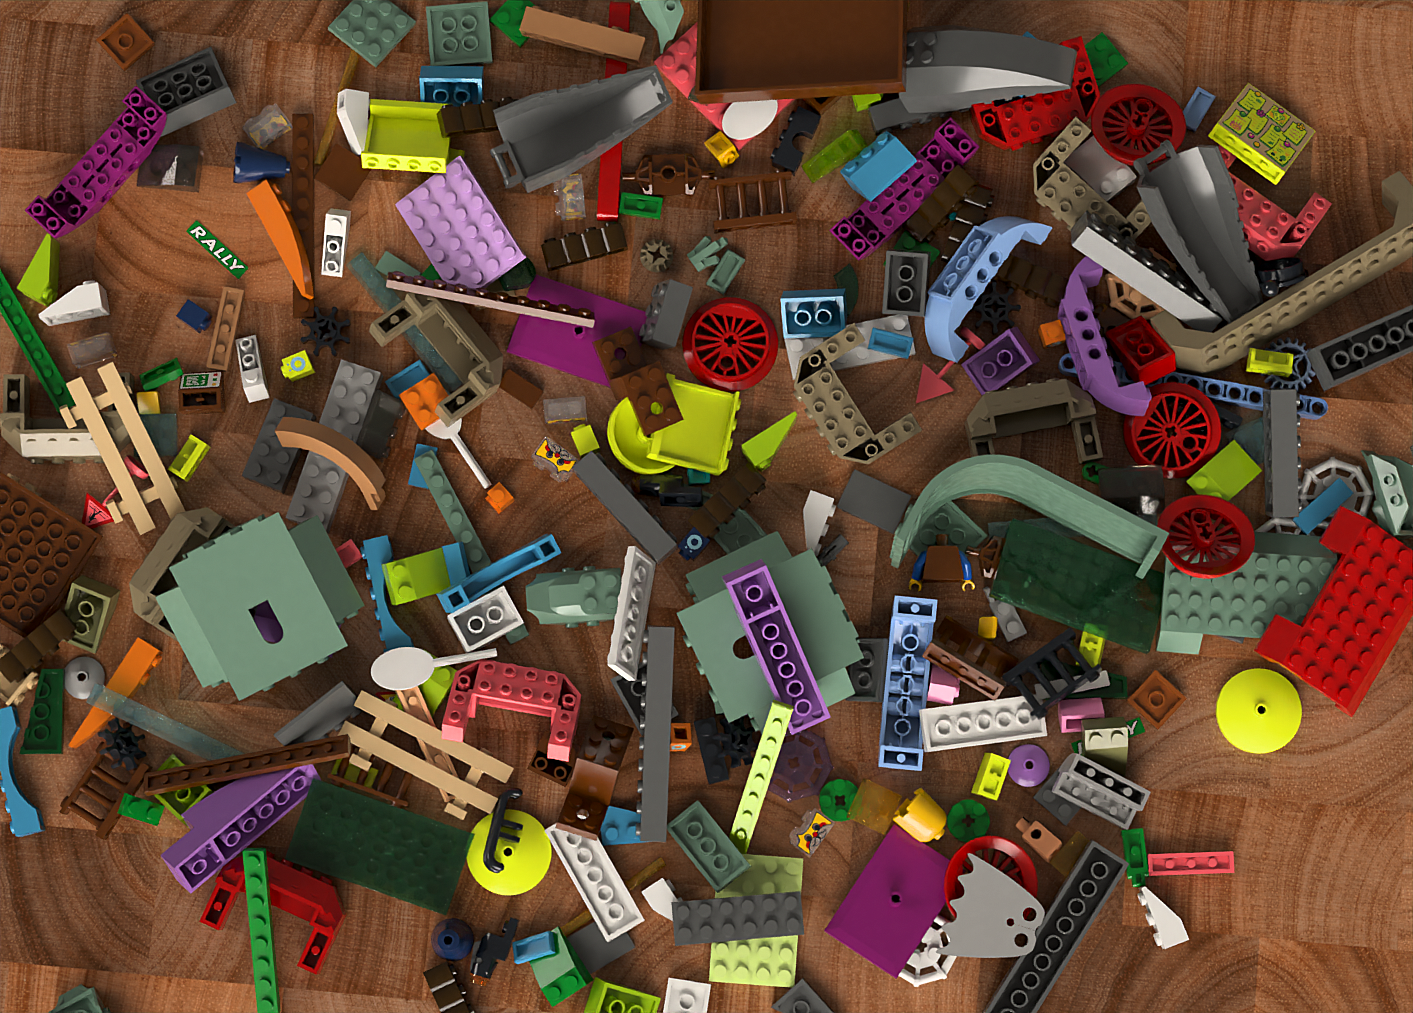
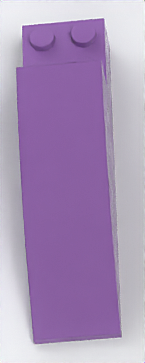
[722,559,831,735]
[160,764,323,894]

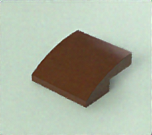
[314,143,371,201]

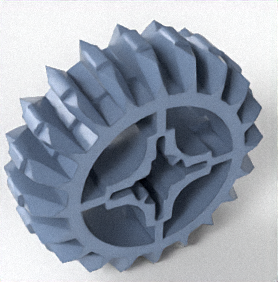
[1260,337,1315,393]

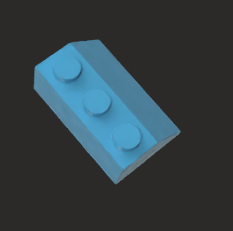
[419,66,484,107]
[840,131,917,202]
[780,289,847,338]

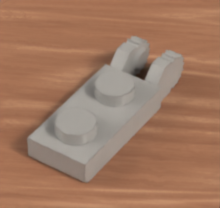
[983,581,1027,642]

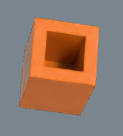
[1038,319,1066,349]
[670,723,692,752]

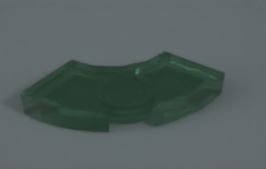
[833,263,859,318]

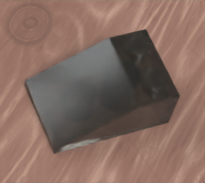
[136,144,204,193]

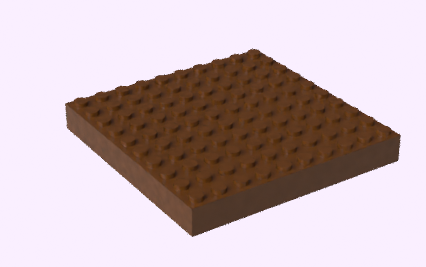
[695,0,908,104]

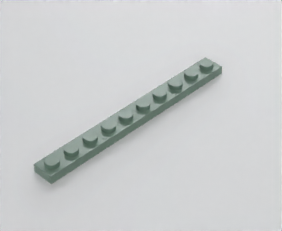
[414,450,529,645]

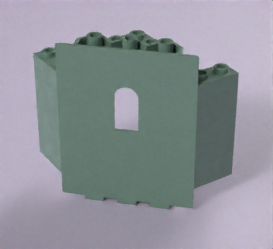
[155,512,365,701]
[677,531,864,734]

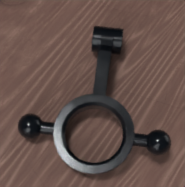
[1254,256,1309,297]

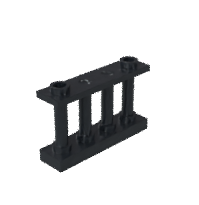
[1002,627,1101,721]

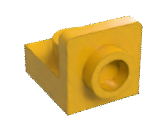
[704,131,739,168]

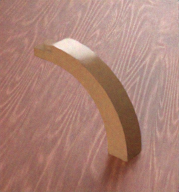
[275,417,386,510]

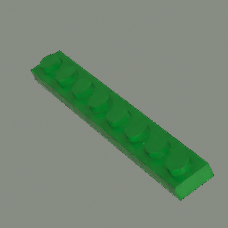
[0,268,76,415]
[242,848,281,1013]

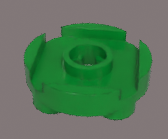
[819,779,862,822]
[947,799,990,842]

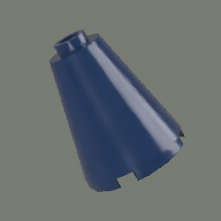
[233,142,290,183]
[431,918,474,961]

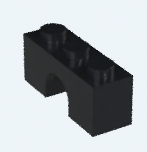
[770,106,821,176]
[694,717,729,785]

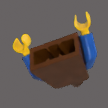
[909,534,975,591]

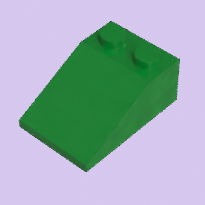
[529,926,594,1007]

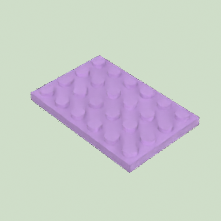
[395,156,526,305]

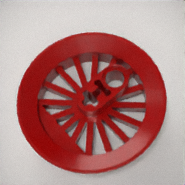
[1090,84,1186,166]
[682,297,778,392]
[1123,382,1221,478]
[1157,495,1255,579]
[944,836,1038,926]

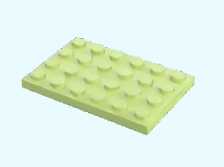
[709,854,803,988]

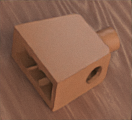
[1015,817,1063,863]

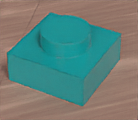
[687,468,710,485]

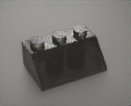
[356,389,406,463]
[1098,464,1165,515]

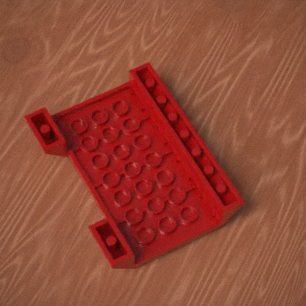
[1254,506,1413,717]

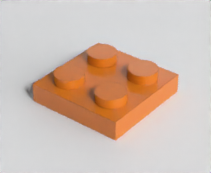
[399,373,449,431]

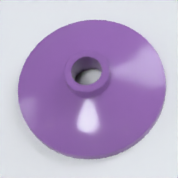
[1008,744,1050,787]

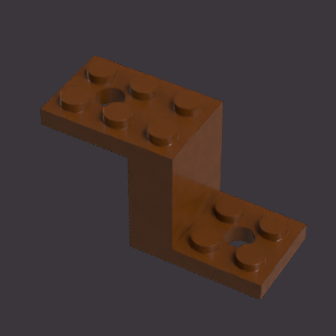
[592,326,684,436]
[555,715,634,841]

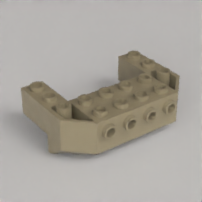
[1033,116,1152,240]
[369,292,504,428]
[793,323,922,464]
[0,372,134,464]
[964,378,1103,465]
[129,507,236,642]

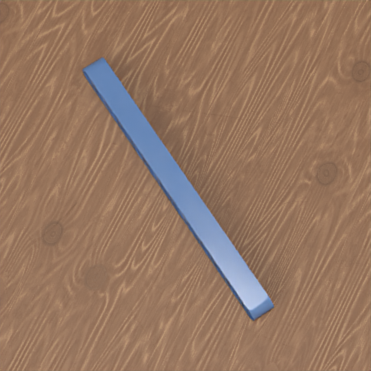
[1058,354,1328,420]

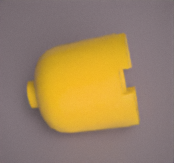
[892,788,947,842]

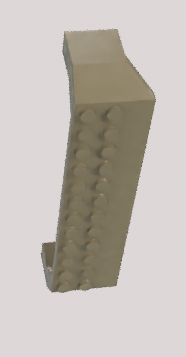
[1150,171,1413,378]

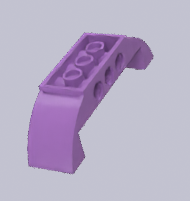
[1057,256,1151,416]

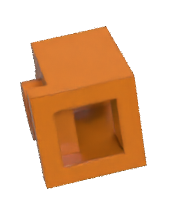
[485,482,515,514]

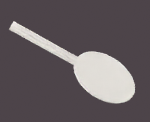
[722,100,778,140]
[425,389,492,489]
[371,647,497,690]

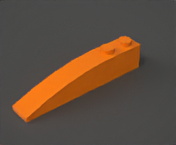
[246,180,314,300]
[68,637,163,749]

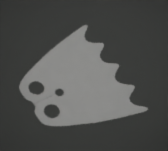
[936,853,1045,958]

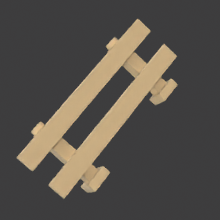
[59,361,185,535]
[338,690,514,820]

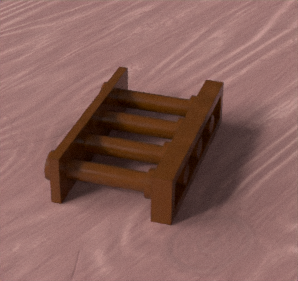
[709,169,797,234]
[922,615,1019,701]
[59,741,153,840]
[327,743,426,810]

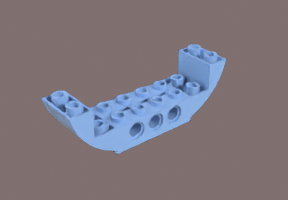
[925,216,1052,363]

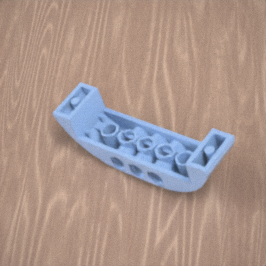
[878,595,937,771]

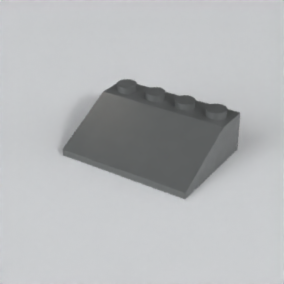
[136,47,237,137]
[274,681,363,746]

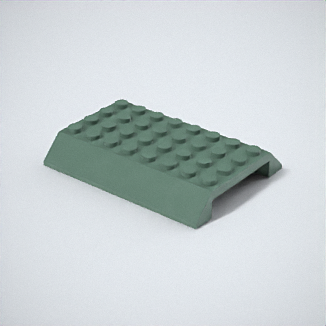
[1156,529,1337,654]

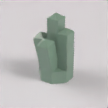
[687,236,728,272]

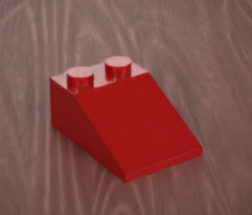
[1105,315,1176,385]

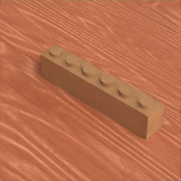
[519,6,647,66]

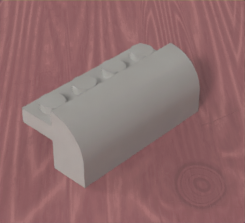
[1051,753,1151,830]

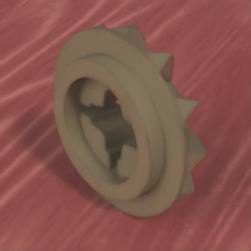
[640,239,673,272]

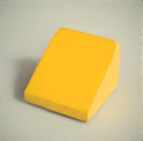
[137,391,161,415]
[978,617,997,640]

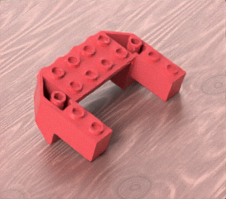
[1218,145,1332,261]
[442,659,581,762]

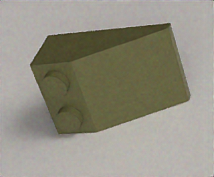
[63,575,121,654]
[1081,717,1128,777]

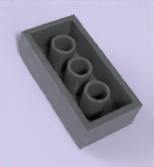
[242,398,316,494]

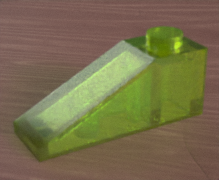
[801,129,868,183]

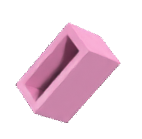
[927,663,960,705]
[1058,698,1105,733]

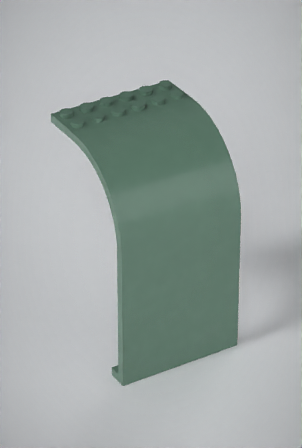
[889,454,1169,579]

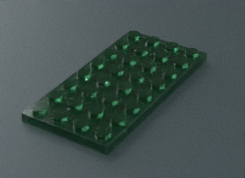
[988,518,1164,654]
[285,778,475,915]

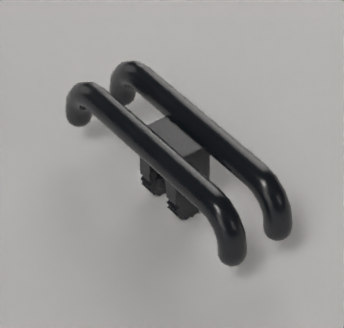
[483,788,523,873]

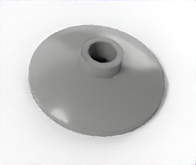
[64,657,105,699]

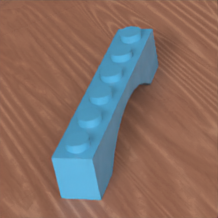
[436,534,561,613]
[361,535,414,653]
[0,706,45,837]

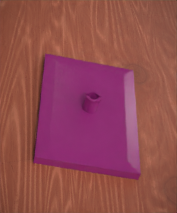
[507,274,647,388]
[824,824,966,979]

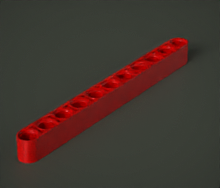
[597,1,631,222]

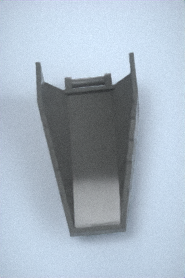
[899,25,1077,113]
[490,65,672,193]
[1133,140,1264,324]

